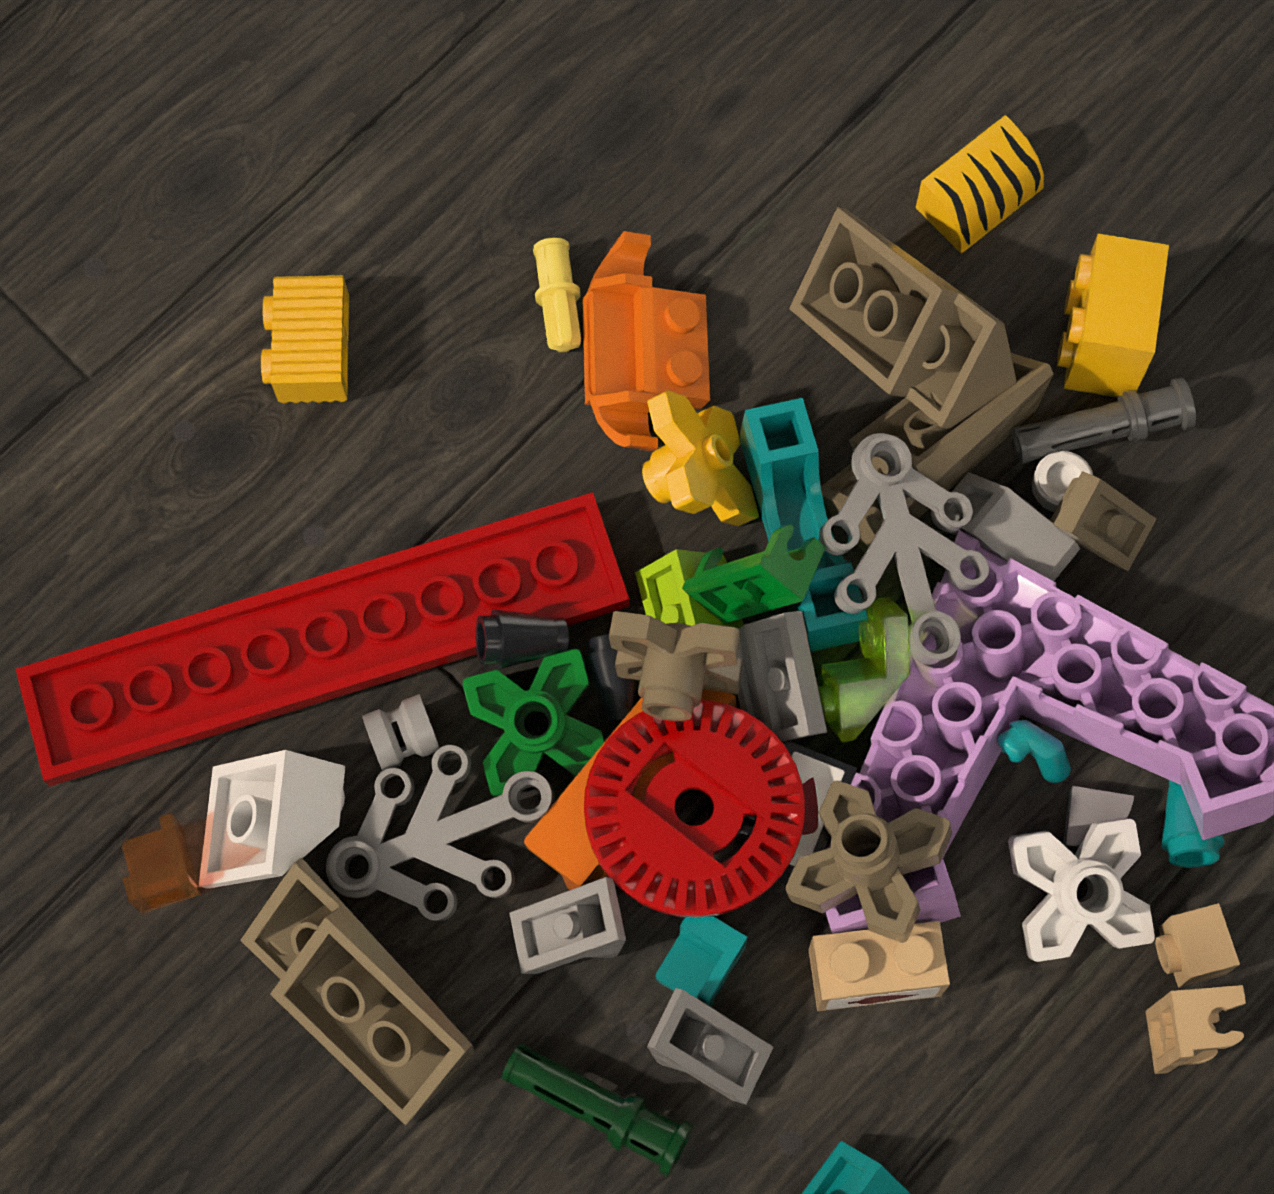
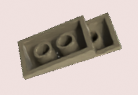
[789,207,1017,429]
[821,353,1053,553]
[240,858,475,1126]

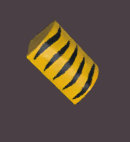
[916,115,1044,254]

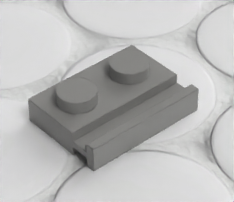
[738,611,827,743]

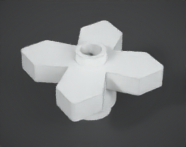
[1008,818,1155,962]

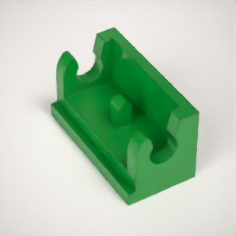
[682,524,826,624]

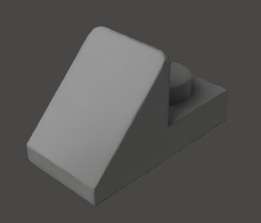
[510,877,626,974]
[647,988,773,1105]

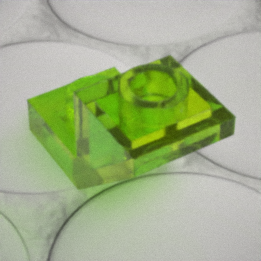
[818,597,910,742]

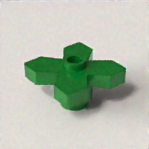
[463,649,604,797]

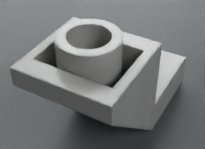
[944,472,1080,581]

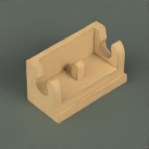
[1146,985,1246,1074]

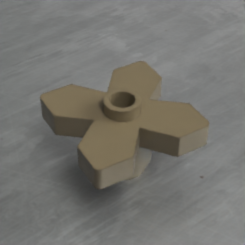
[609,611,743,721]
[786,781,952,943]

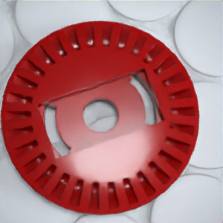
[584,699,805,918]

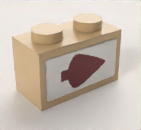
[808,921,950,1011]

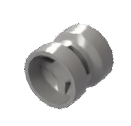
[362,694,439,771]

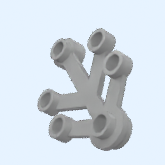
[819,433,989,665]
[326,745,555,921]

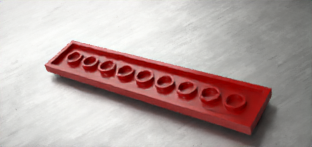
[15,492,630,787]

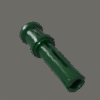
[502,1043,694,1177]

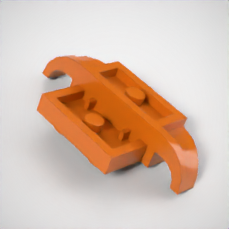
[582,231,710,451]

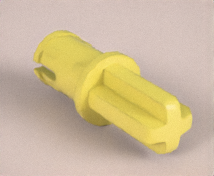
[533,238,581,353]

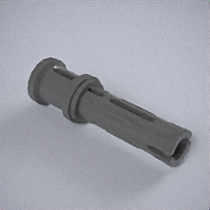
[1012,377,1196,464]

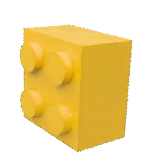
[1057,234,1169,398]

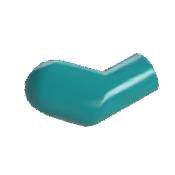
[997,720,1071,783]

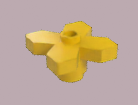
[642,390,759,527]

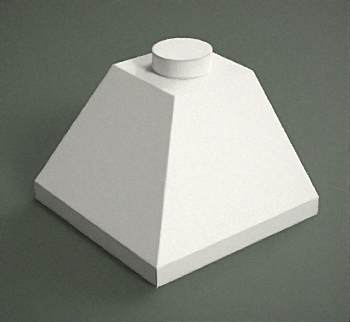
[199,750,345,889]

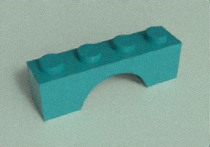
[739,398,868,652]

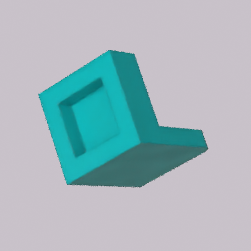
[656,916,747,1007]

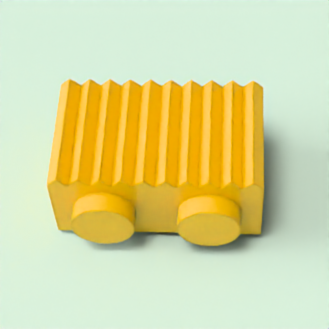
[261,275,349,404]

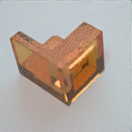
[122,813,201,914]

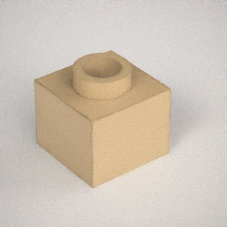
[1155,903,1240,988]

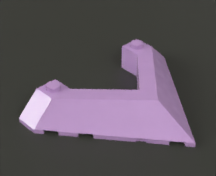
[826,530,1274,934]

